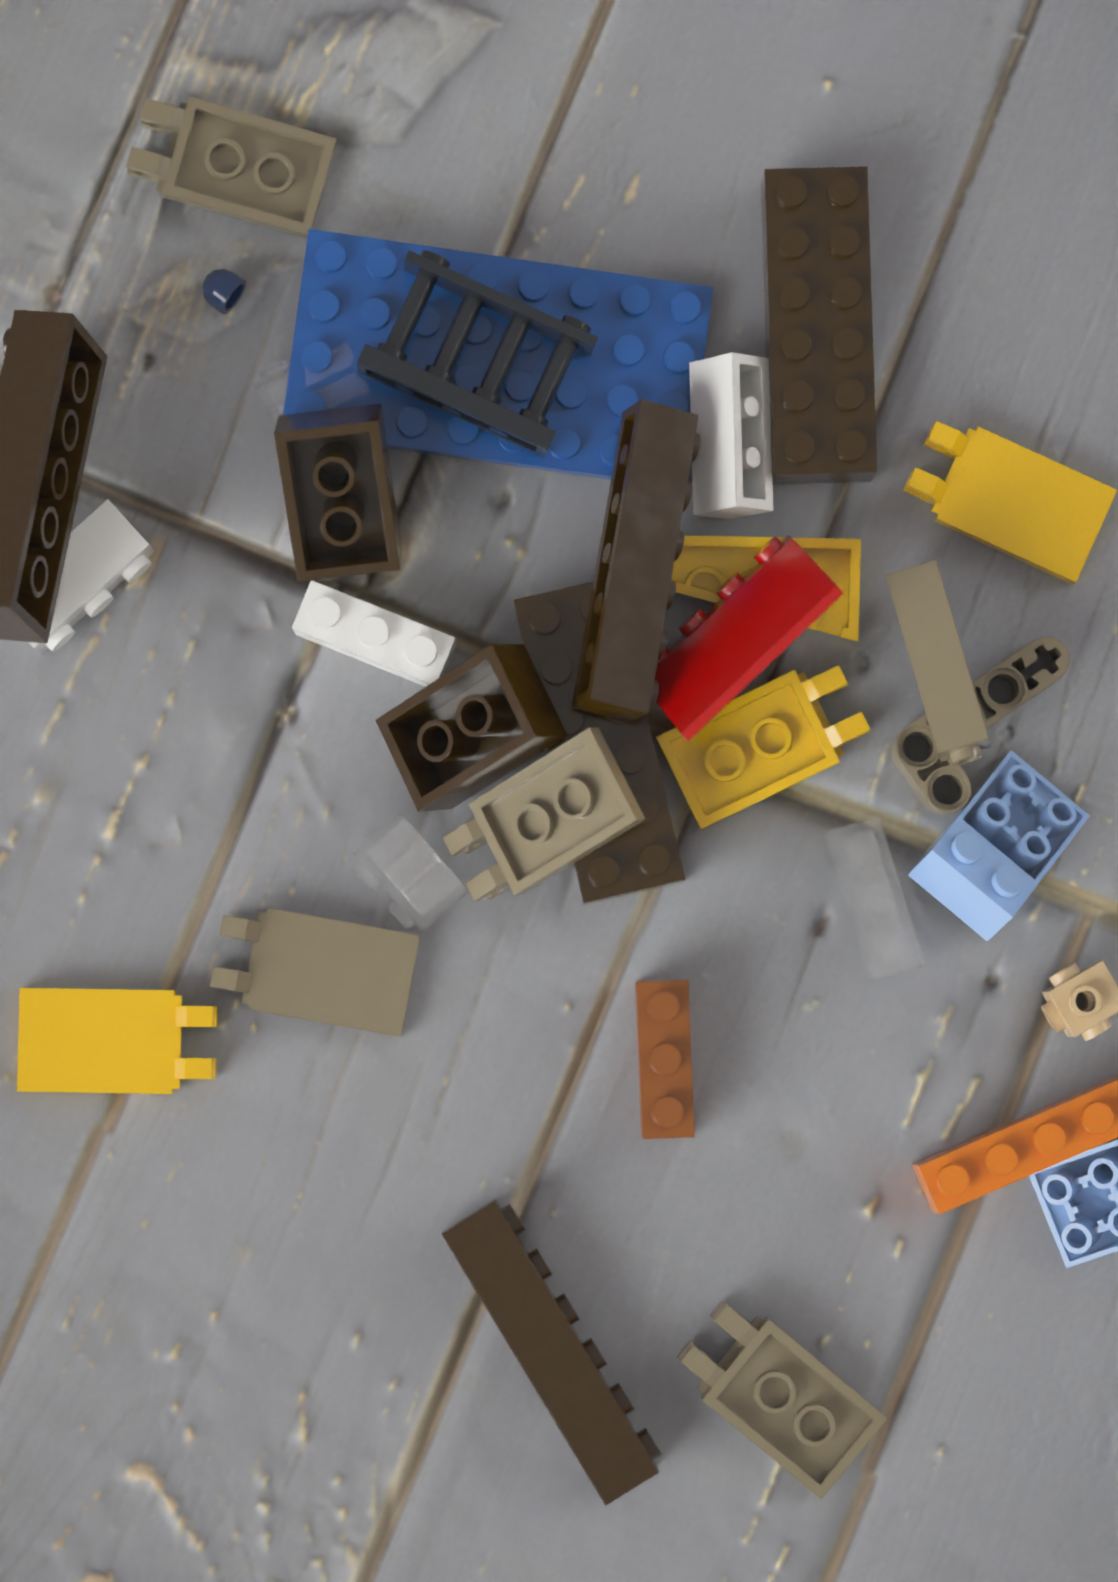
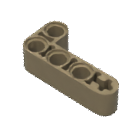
[891,637,1070,816]

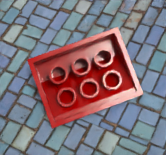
[654,535,844,741]

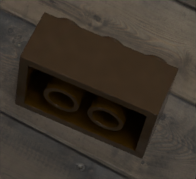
[274,404,403,582]
[375,644,568,812]

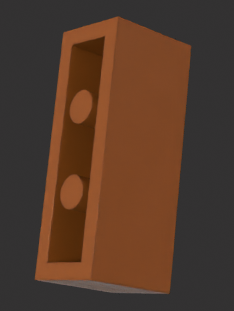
[635,980,695,1139]

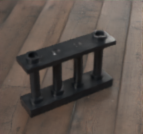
[357,250,598,458]

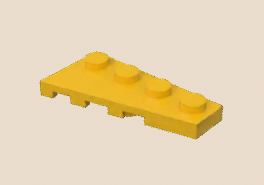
[671,535,861,642]

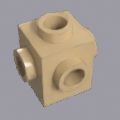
[1041,961,1118,1041]

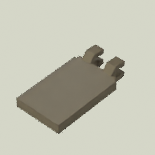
[126,96,337,238]
[442,727,646,901]
[210,907,420,1037]
[677,1300,888,1500]

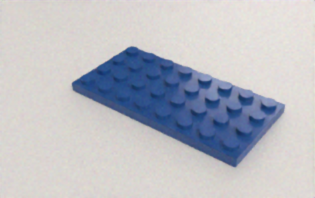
[283,229,713,480]

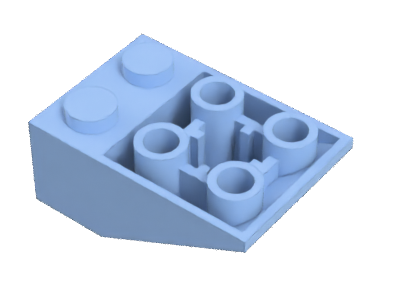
[908,750,1090,941]
[1029,1138,1118,1268]

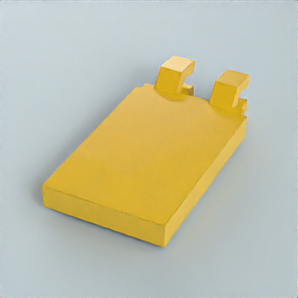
[903,421,1117,585]
[656,665,871,830]
[17,988,218,1094]

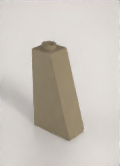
[885,560,991,765]

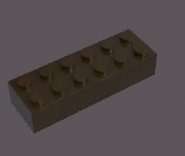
[761,166,877,484]
[0,310,108,644]
[514,582,686,905]

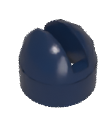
[202,269,246,315]

